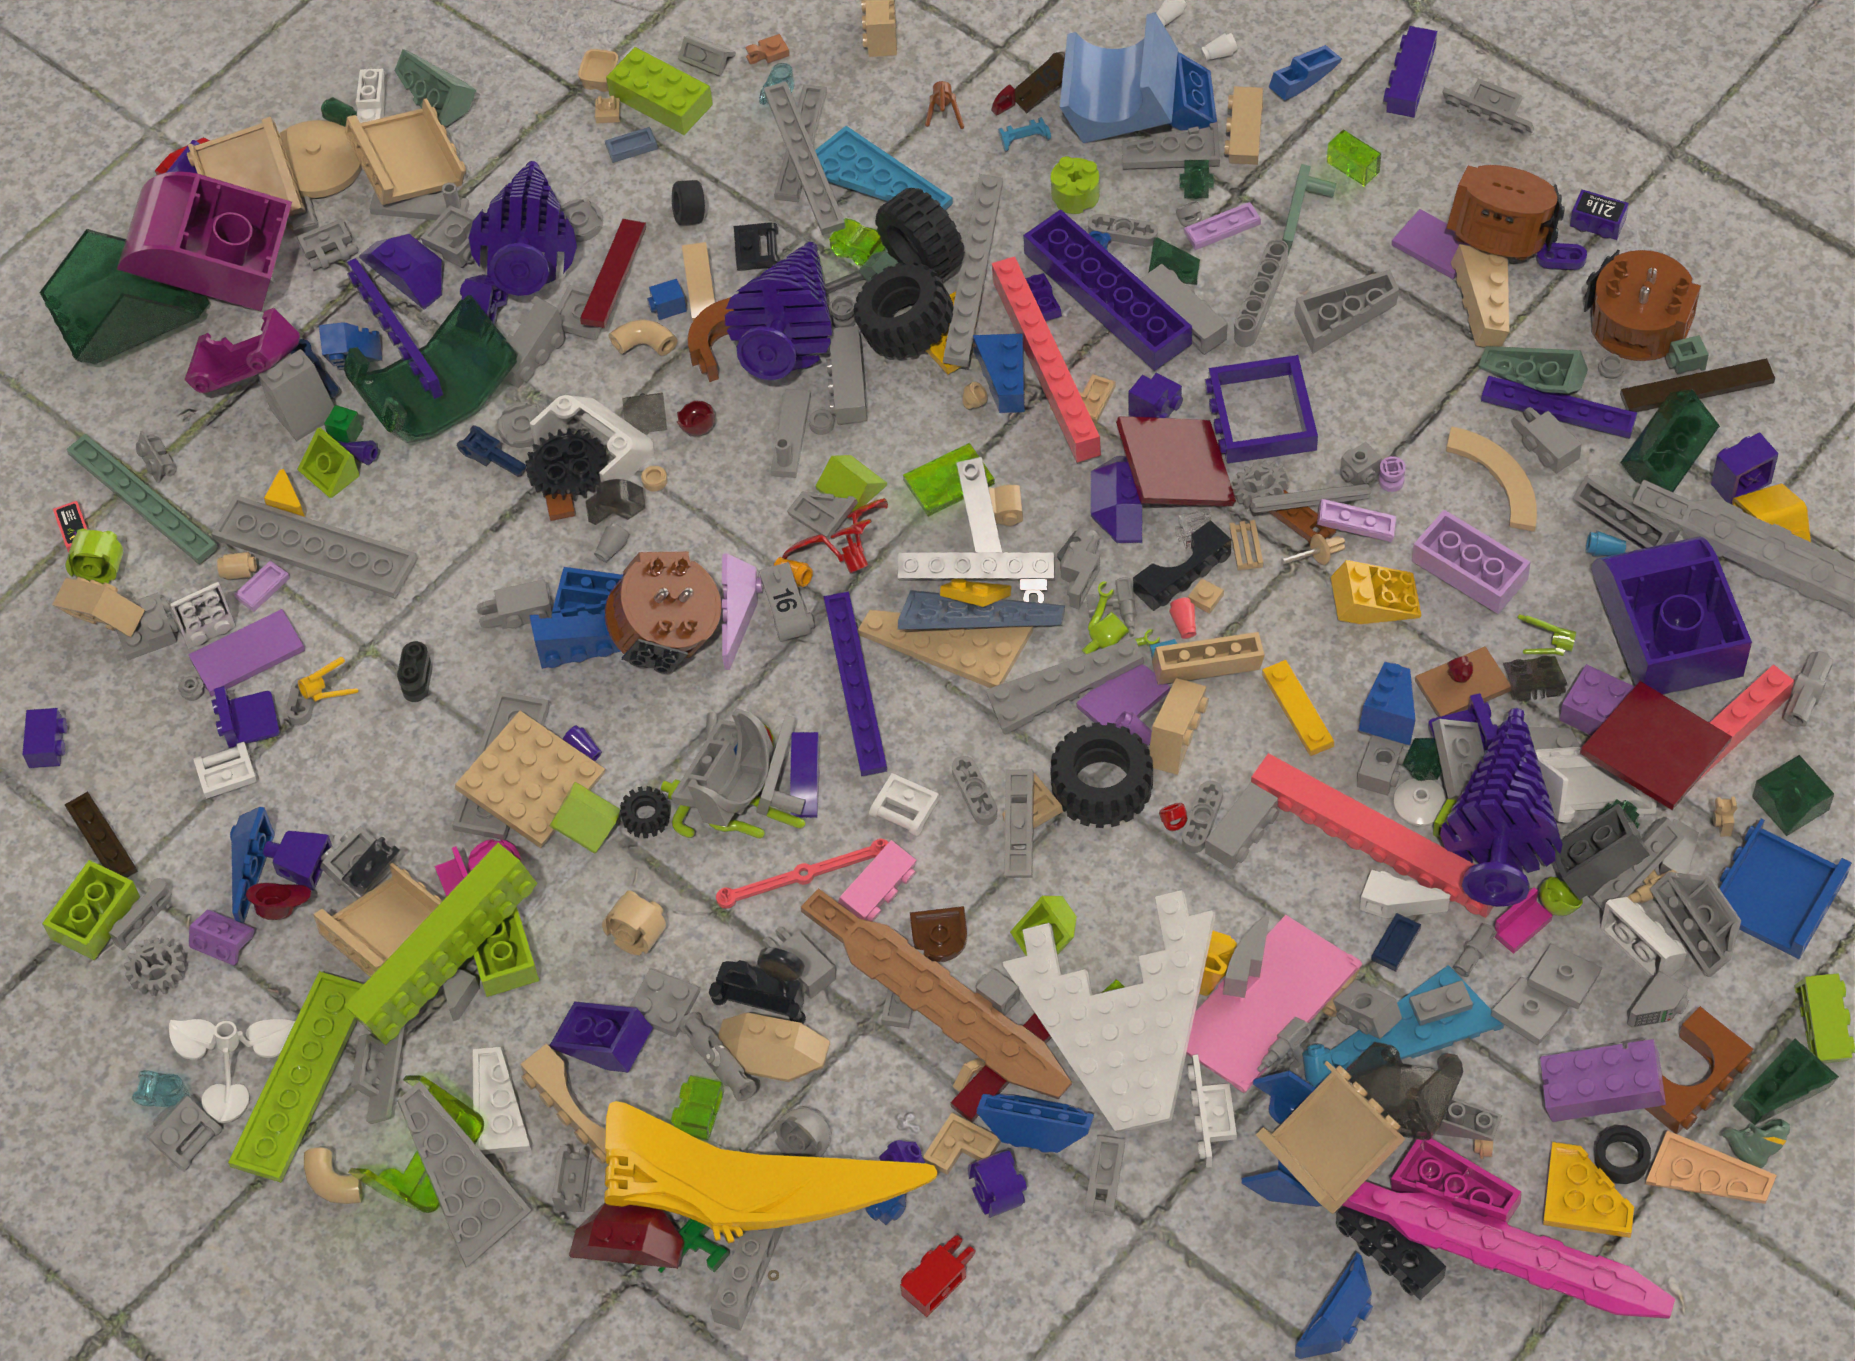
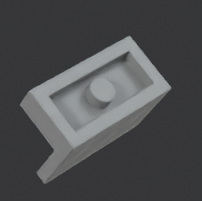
[678,36,736,75]

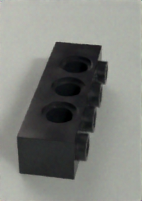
[1336,1206,1446,1301]

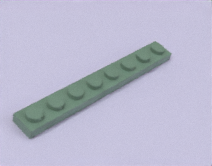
[66,434,218,564]

